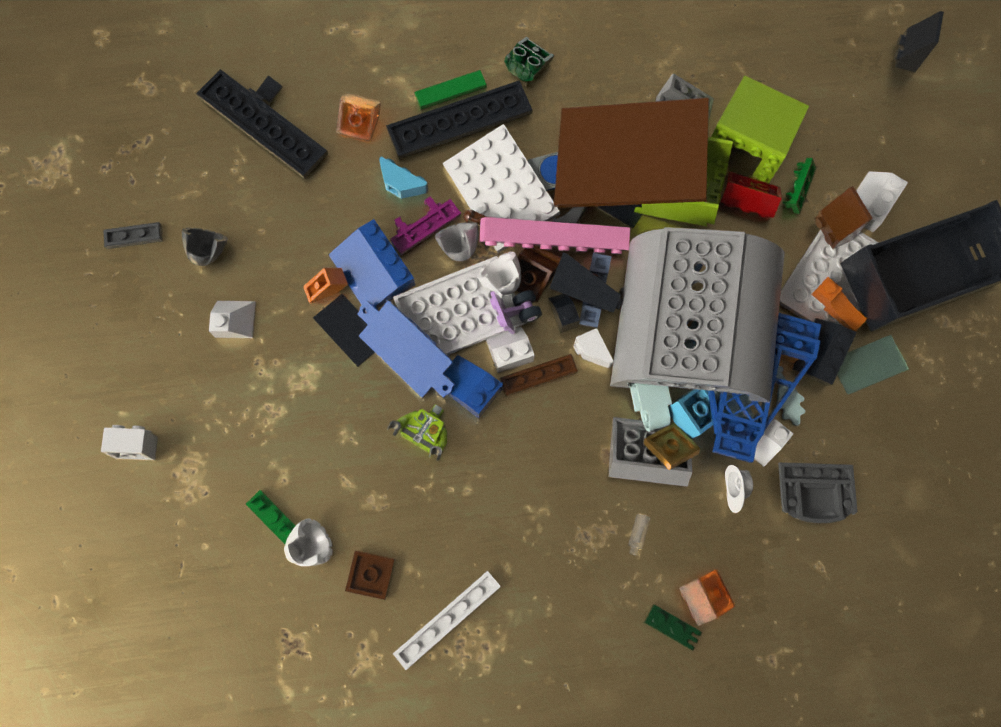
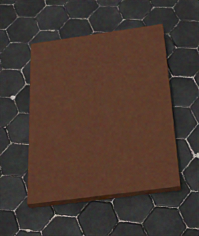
[554,98,709,208]

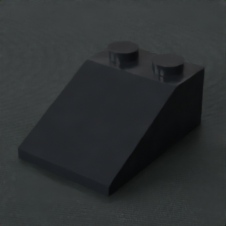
[894,11,944,72]

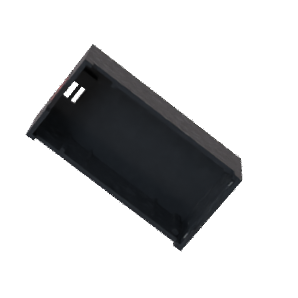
[840,200,1001,332]

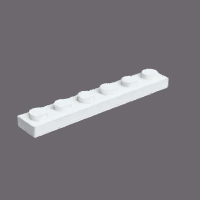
[393,571,501,670]

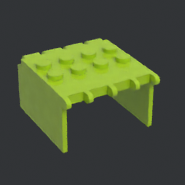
[634,137,733,226]

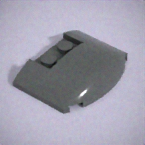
[778,462,858,524]

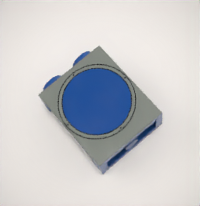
[528,152,558,191]

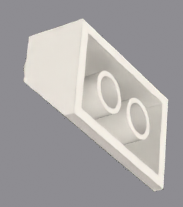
[856,171,908,232]

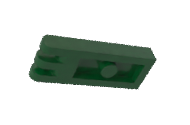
[644,604,702,651]

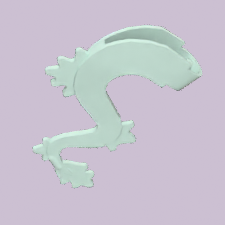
[630,320,805,432]

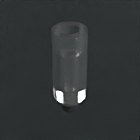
[628,514,651,555]

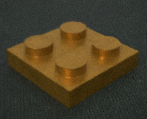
[643,423,701,470]

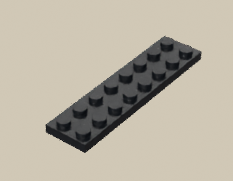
[196,69,328,179]
[386,80,533,159]

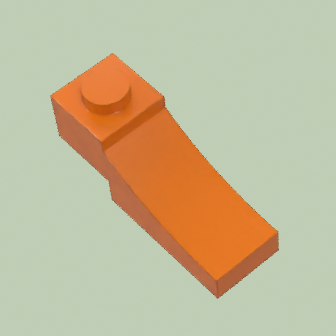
[811,277,867,332]

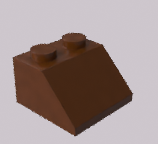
[516,248,559,302]

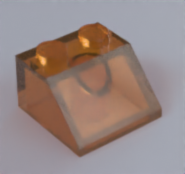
[336,93,381,141]
[679,569,735,626]

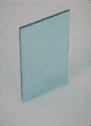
[837,335,909,395]

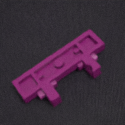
[390,196,461,255]

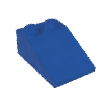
[444,355,503,419]

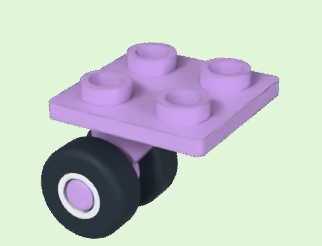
[490,290,542,334]

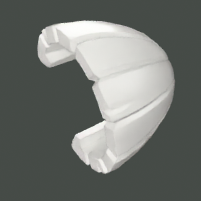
[477,252,521,295]
[284,518,333,566]

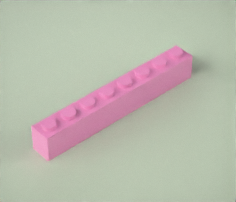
[480,217,630,254]

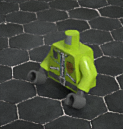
[387,405,447,461]

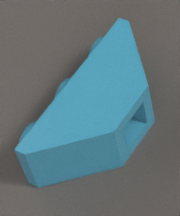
[379,156,428,199]

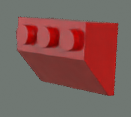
[721,171,782,218]

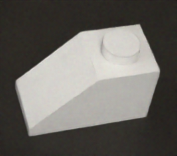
[574,328,614,368]

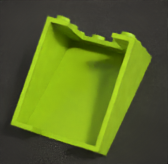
[711,75,809,183]

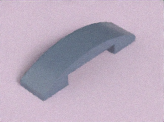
[579,253,612,328]

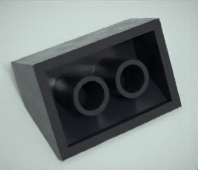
[792,318,857,386]

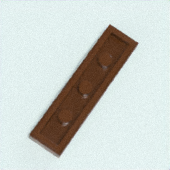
[499,354,578,397]

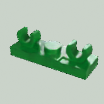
[782,158,817,214]
[246,490,296,544]

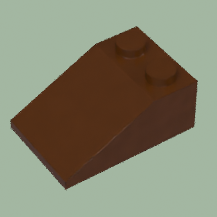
[814,186,873,249]

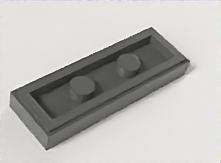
[103,222,163,249]

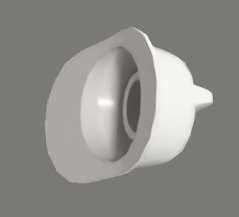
[725,465,753,513]

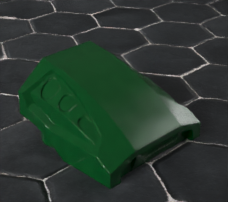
[504,36,554,81]

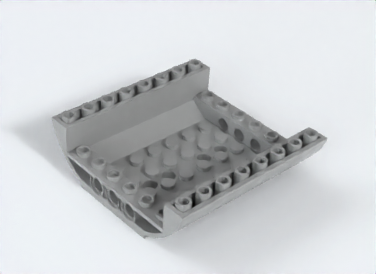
[610,227,785,403]

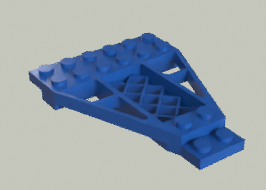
[708,313,821,463]

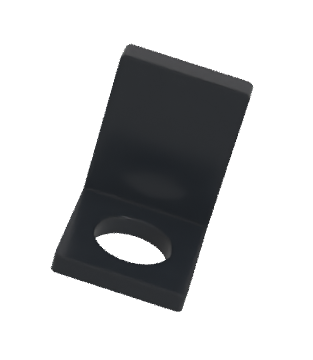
[248,76,283,106]

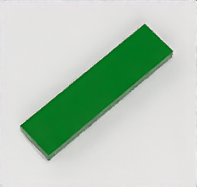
[414,70,487,110]

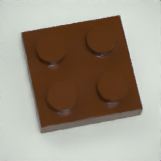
[345,551,395,600]

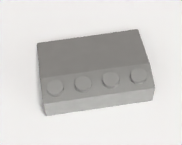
[609,417,692,487]

